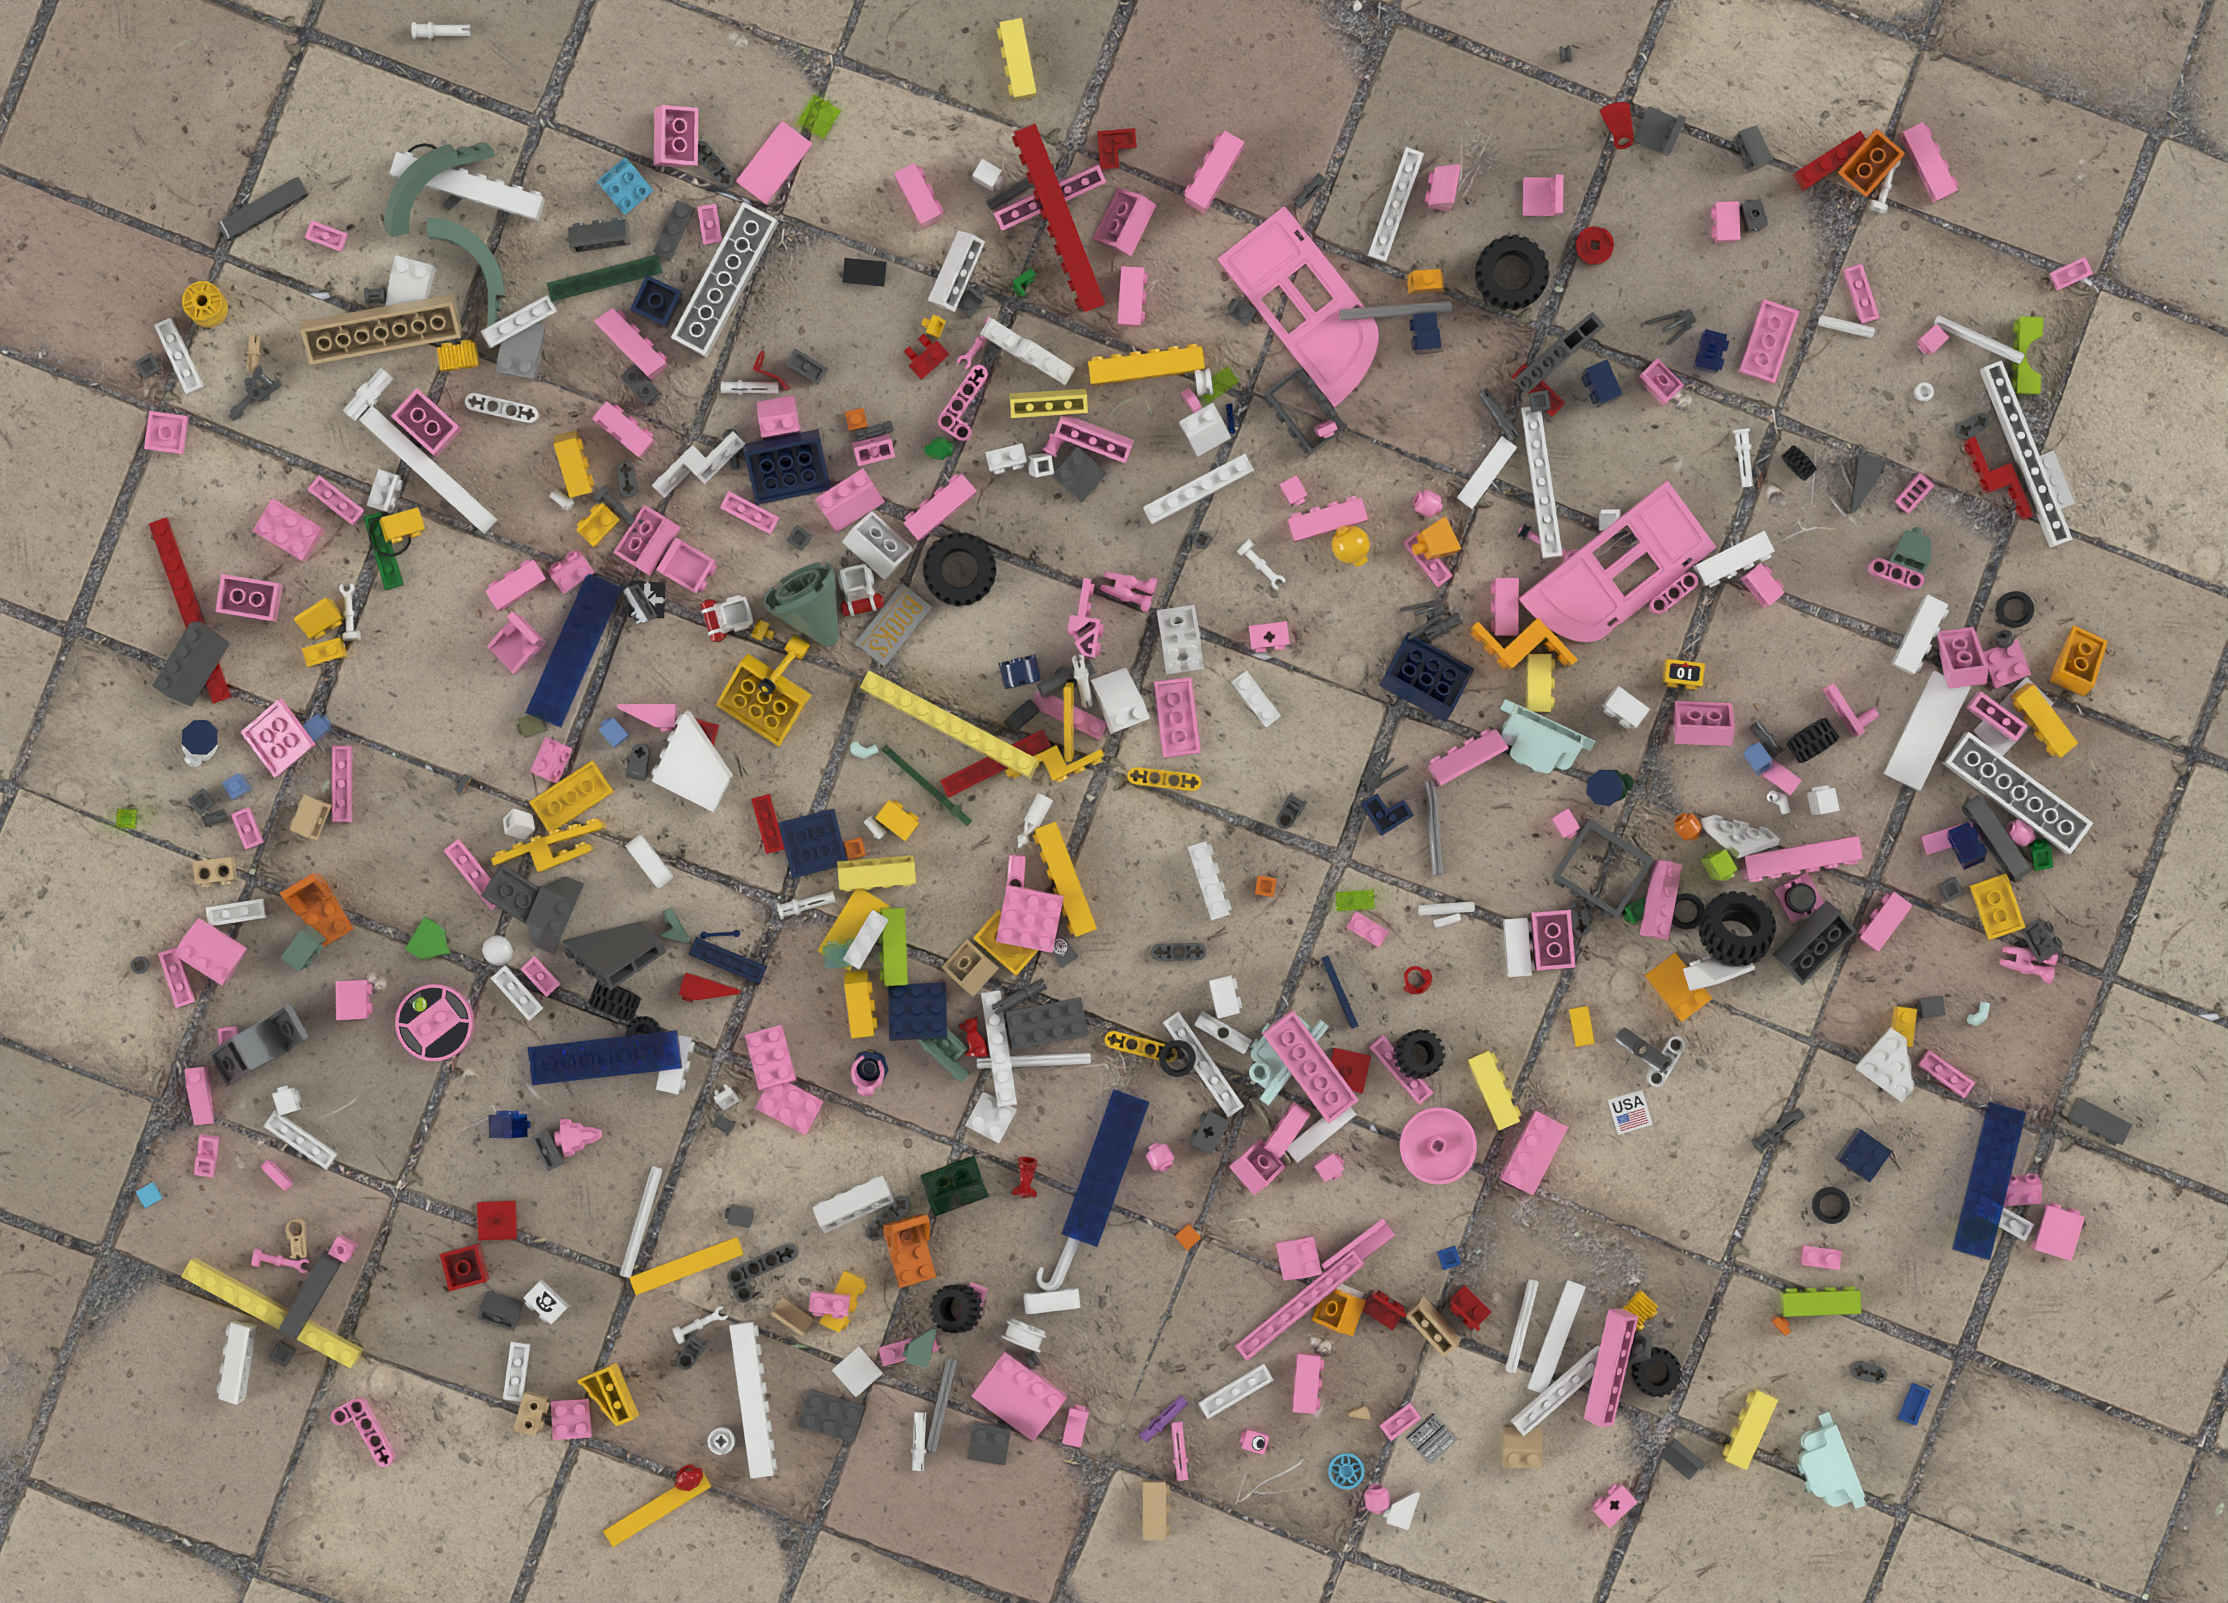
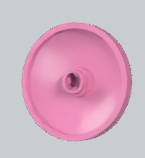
[1399,1107,1477,1184]

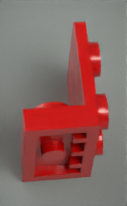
[1448,1285,1492,1331]
[1362,1290,1407,1331]

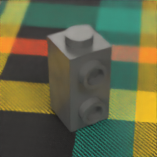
[620,364,661,407]

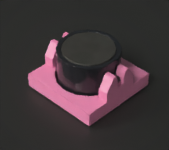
[1773,872,1824,924]

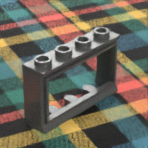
[1263,365,1348,455]

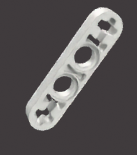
[465,393,539,424]

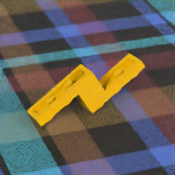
[1005,745,1104,783]
[491,835,594,872]

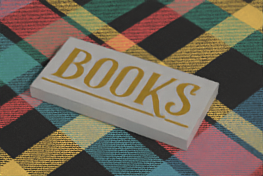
[855,583,933,667]

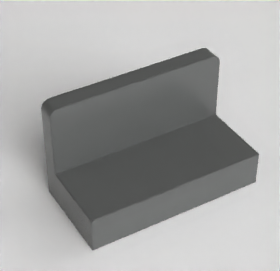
[478,1291,523,1331]
[1660,1438,1706,1480]

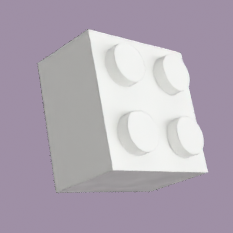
[1601,686,1650,730]

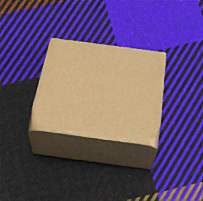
[1348,1404,1372,1420]

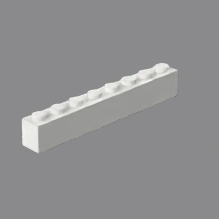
[389,151,545,222]
[730,1320,778,1479]

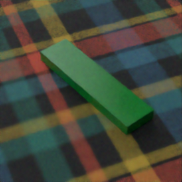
[363,511,404,591]

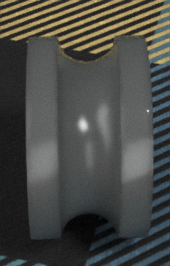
[1559,45,1572,64]
[1193,531,1211,549]
[1995,630,2014,648]
[131,956,149,974]
[1024,1350,1042,1370]

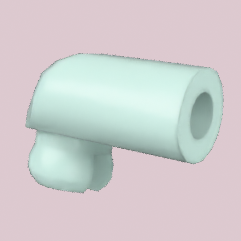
[850,742,879,759]
[1967,1001,1990,1026]

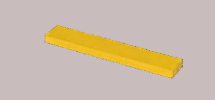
[629,1236,744,1295]
[603,1472,712,1547]

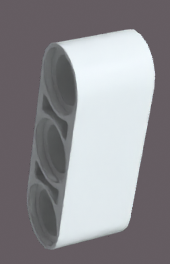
[625,834,674,889]
[1646,1036,1685,1087]
[1023,1288,1081,1314]

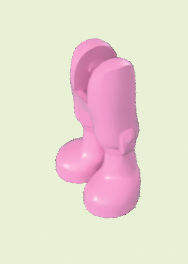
[1100,572,1158,613]
[1999,946,2058,984]

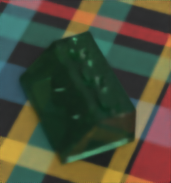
[921,1155,989,1217]

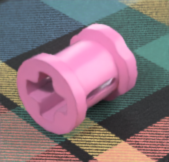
[1042,433,1065,458]

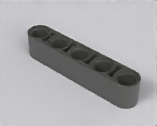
[218,177,309,241]
[1962,795,2031,883]
[278,1250,342,1340]

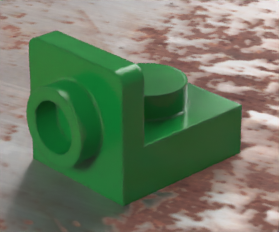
[1012,268,1036,298]
[2028,839,2053,871]
[1622,897,1646,925]

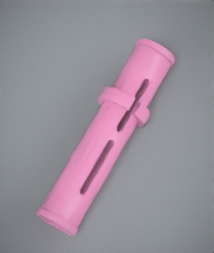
[1171,1421,1189,1481]

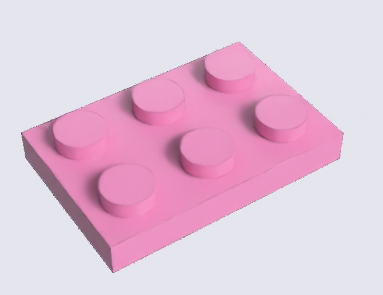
[745,1025,797,1091]
[755,1083,824,1135]

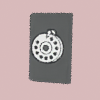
[1053,928,1078,967]

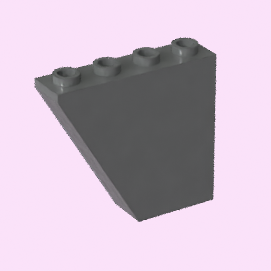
[1514,312,1605,394]
[563,921,666,990]

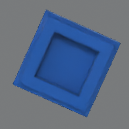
[1437,1245,1461,1270]

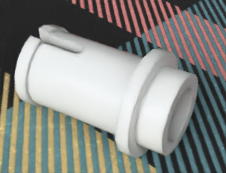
[549,488,575,511]
[864,815,887,840]

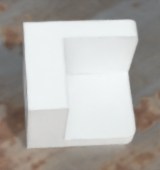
[1598,509,1620,531]
[503,808,535,840]

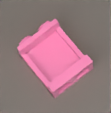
[656,537,718,595]
[2031,1202,2085,1261]

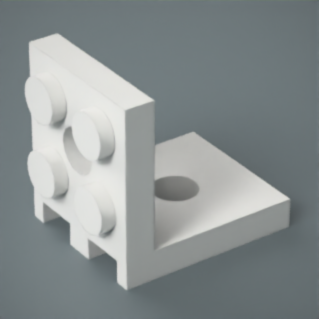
[1157,605,1204,675]

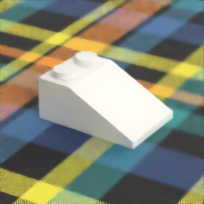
[385,256,436,306]
[1090,667,1150,734]

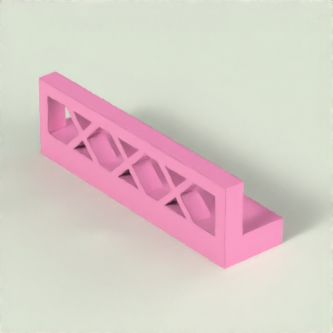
[1322,1219,1396,1271]

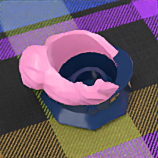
[851,1049,889,1097]

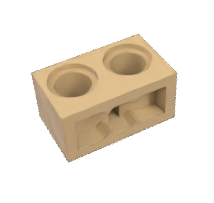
[193,857,237,888]

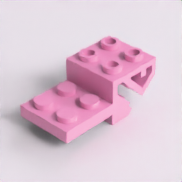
[1067,578,1104,659]

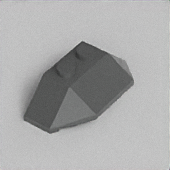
[526,876,584,954]

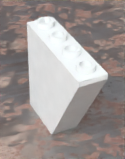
[651,710,733,812]

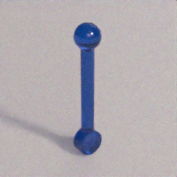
[700,930,740,939]

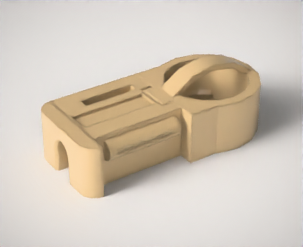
[286,1218,308,1259]

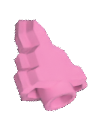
[555,1119,602,1157]

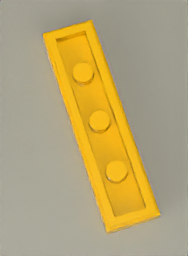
[1063,682,1074,762]

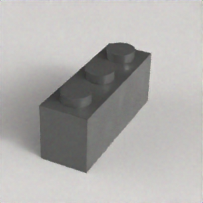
[2067,1097,2133,1146]

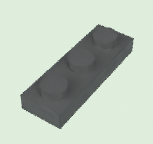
[653,200,695,260]

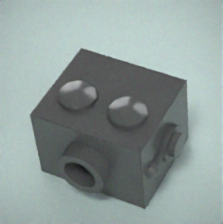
[1739,198,1768,233]

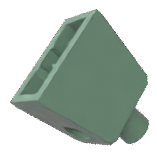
[1889,527,1931,574]

